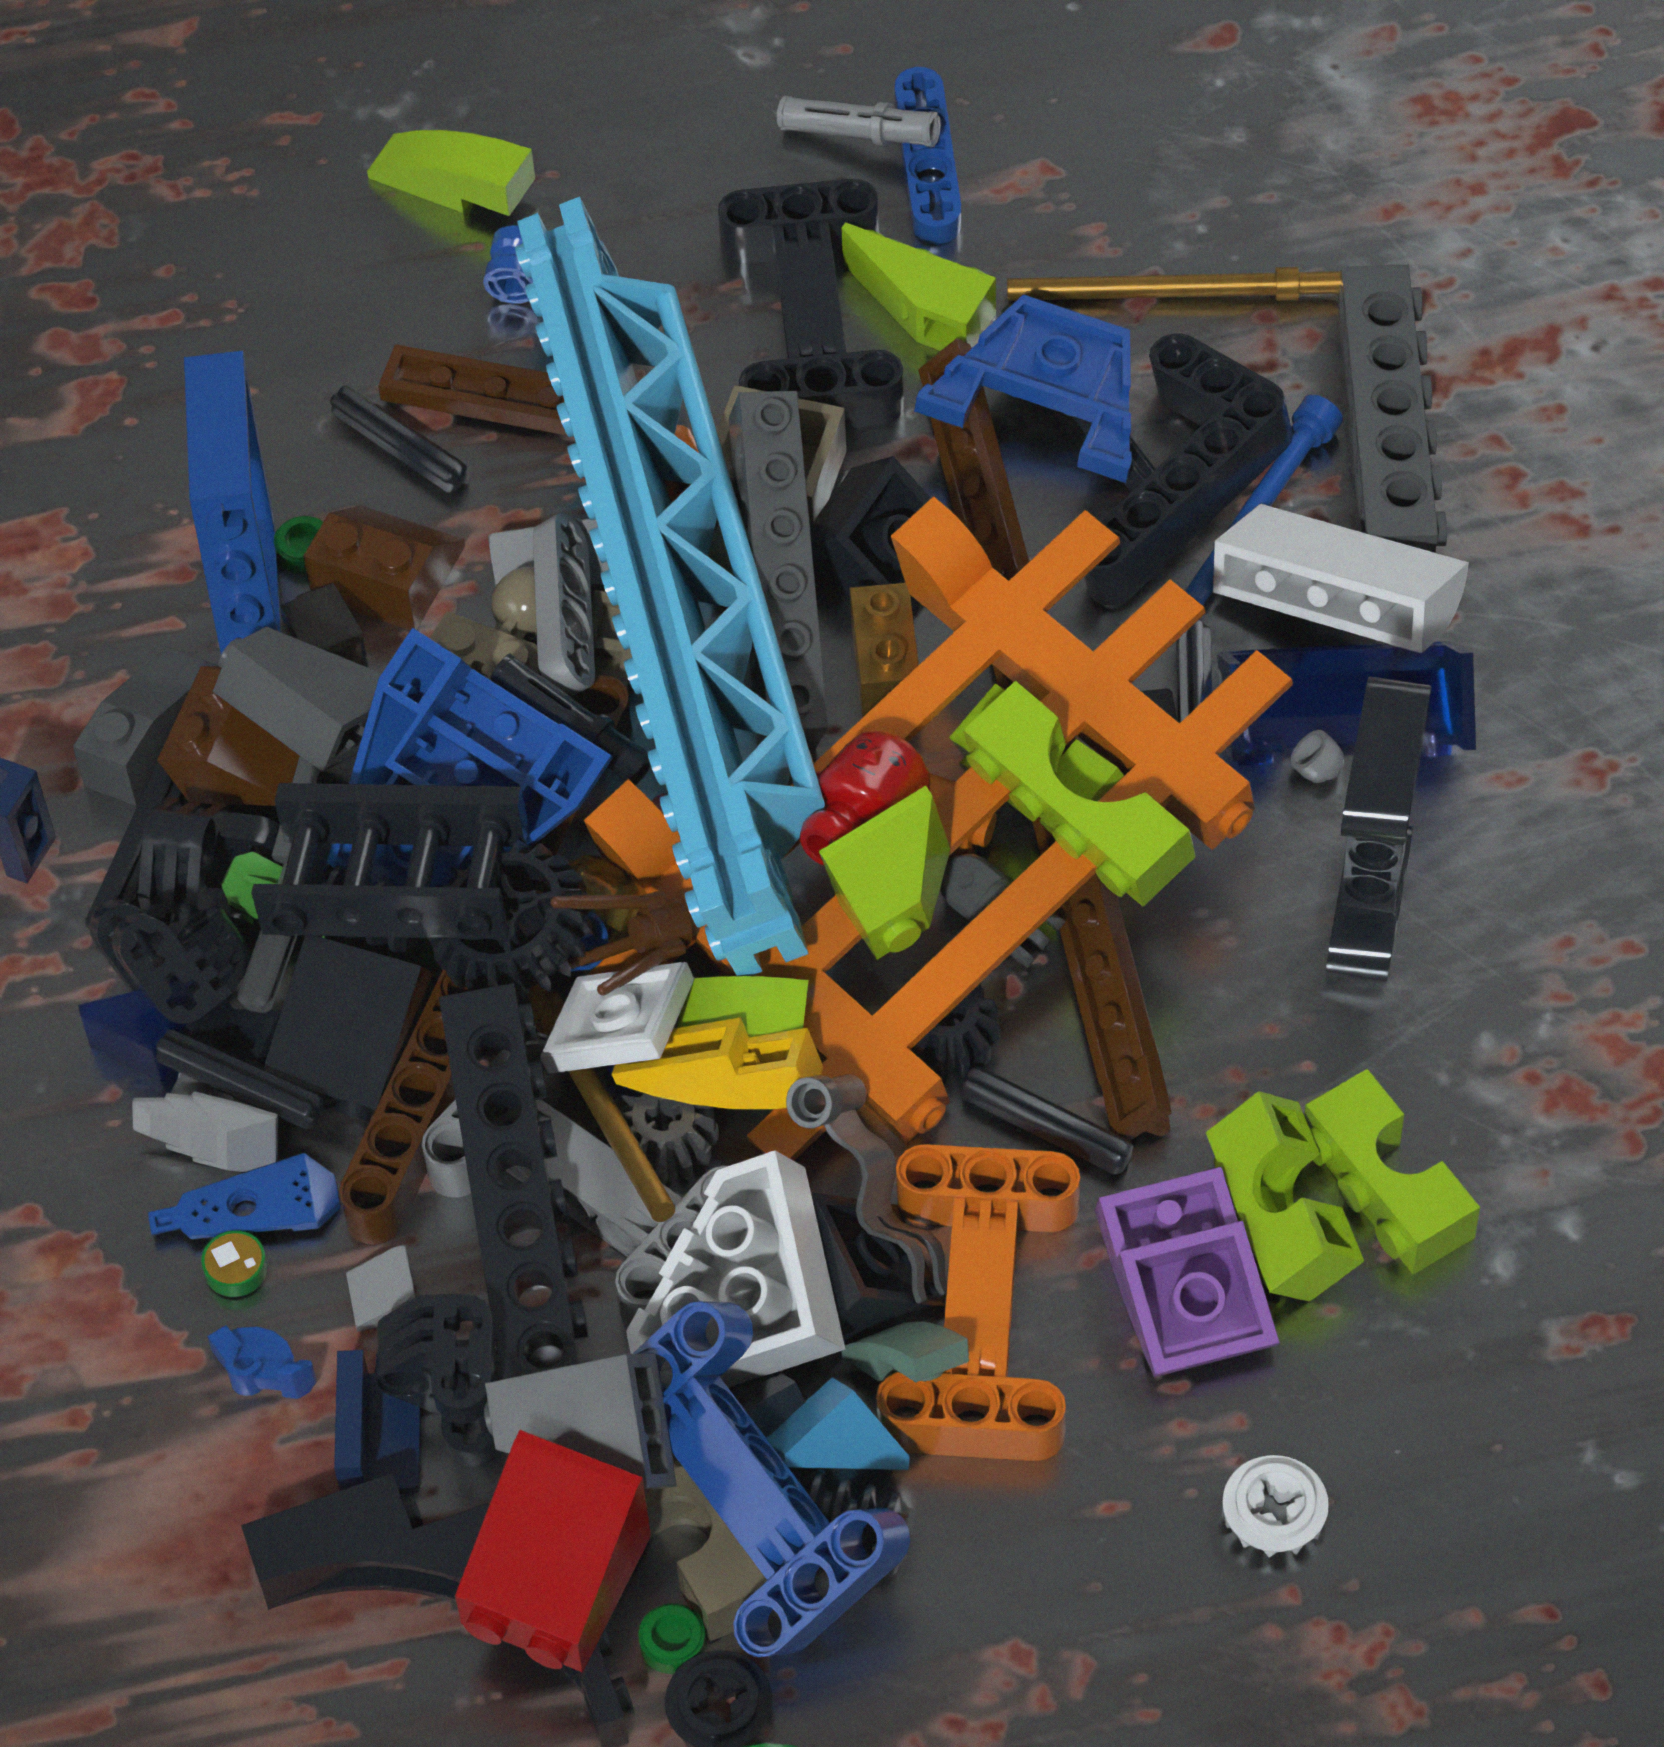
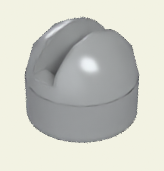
[1290,730,1344,783]

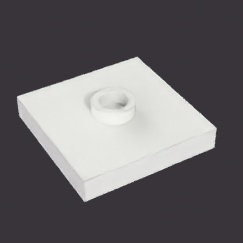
[540,962,694,1074]

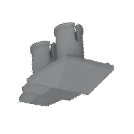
[132,1072,278,1172]

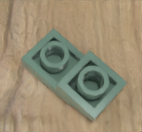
[842,1321,969,1382]

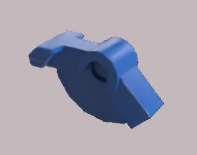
[207,1325,317,1399]

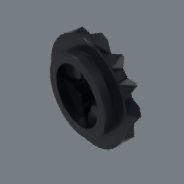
[665,1651,773,1747]

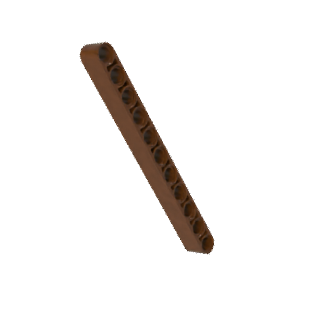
[339,675,633,1245]

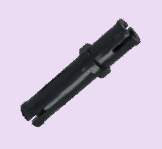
[490,653,651,786]

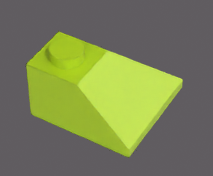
[819,786,950,960]

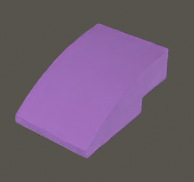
[1095,1167,1280,1377]

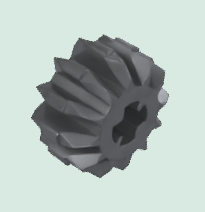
[619,1091,719,1185]

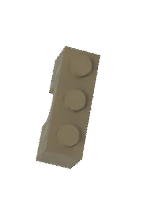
[645,1451,774,1643]

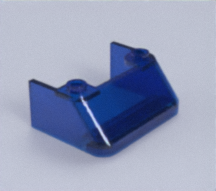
[1217,641,1476,765]

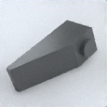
[73,647,218,806]

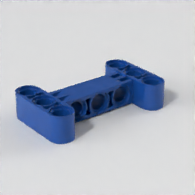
[633,1301,910,1657]

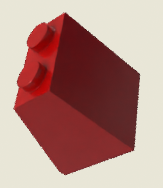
[455,1430,651,1673]

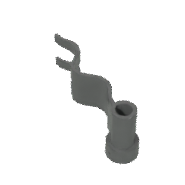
[786,1074,947,1303]

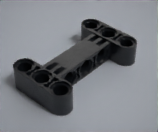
[718,179,904,429]
[1326,676,1432,981]

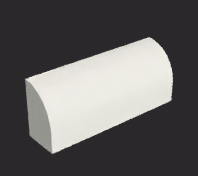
[1213,504,1469,653]

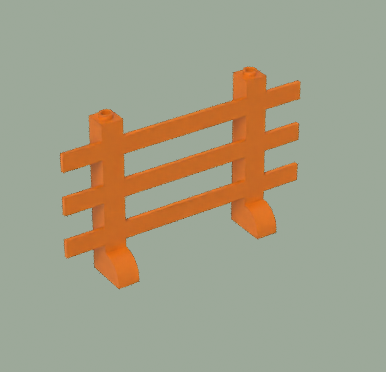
[584,496,1293,1161]

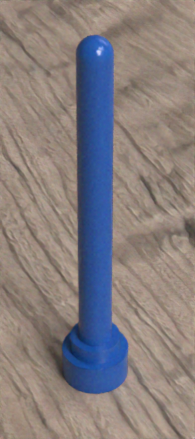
[1185,395,1343,605]

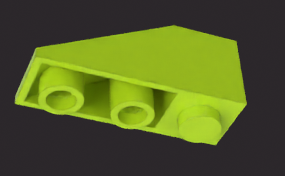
[842,222,996,351]

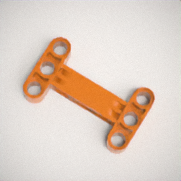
[876,1144,1080,1461]

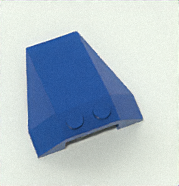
[327,627,613,887]

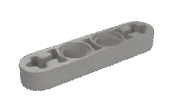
[533,512,595,698]

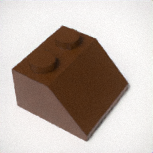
[303,505,465,630]
[157,666,300,806]

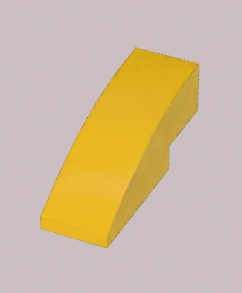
[612,1017,824,1109]

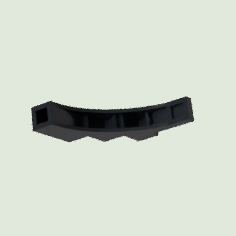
[241,1473,635,1747]

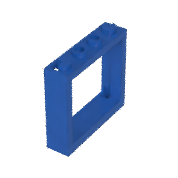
[184,350,282,654]

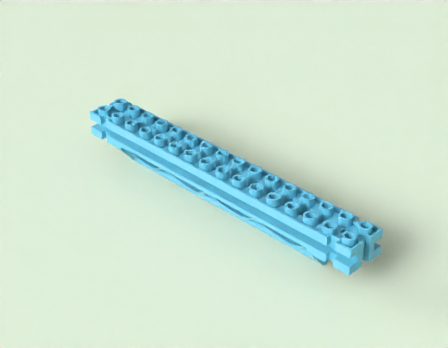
[515,196,825,976]

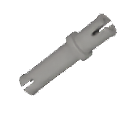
[777,96,941,148]

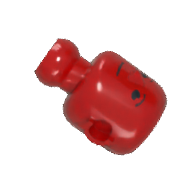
[800,730,931,865]

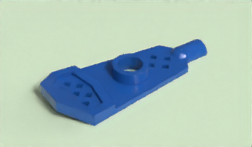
[148,1153,341,1239]

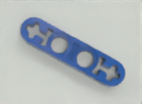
[895,67,962,245]

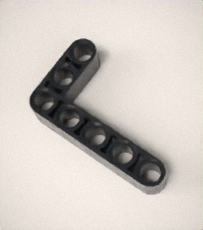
[1084,333,1293,605]

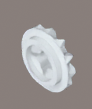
[1222,1455,1329,1558]

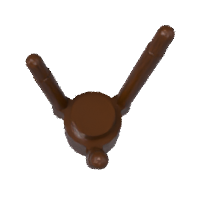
[550,890,692,996]

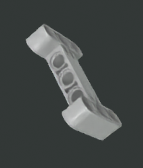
[422,1033,728,1328]

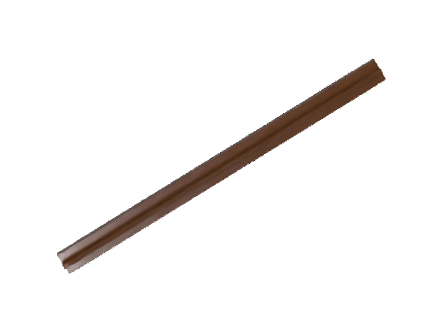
[918,338,1172,1141]

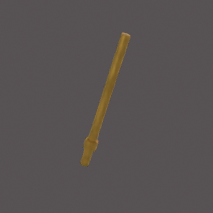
[1007,266,1341,301]
[528,984,676,1222]

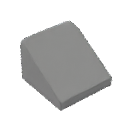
[346,1245,416,1332]

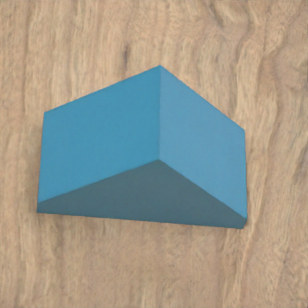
[766,1377,910,1470]

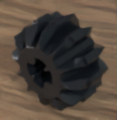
[911,984,1000,1079]

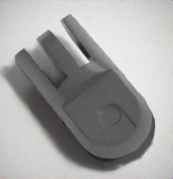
[940,854,1065,968]

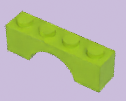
[963,680,1196,907]

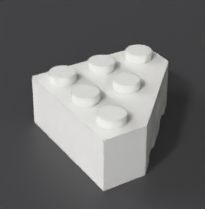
[626,1150,845,1389]

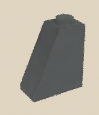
[213,627,382,772]
[484,1354,677,1490]

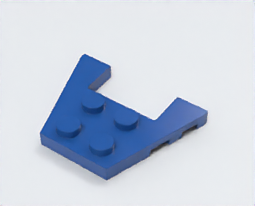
[914,294,1132,483]

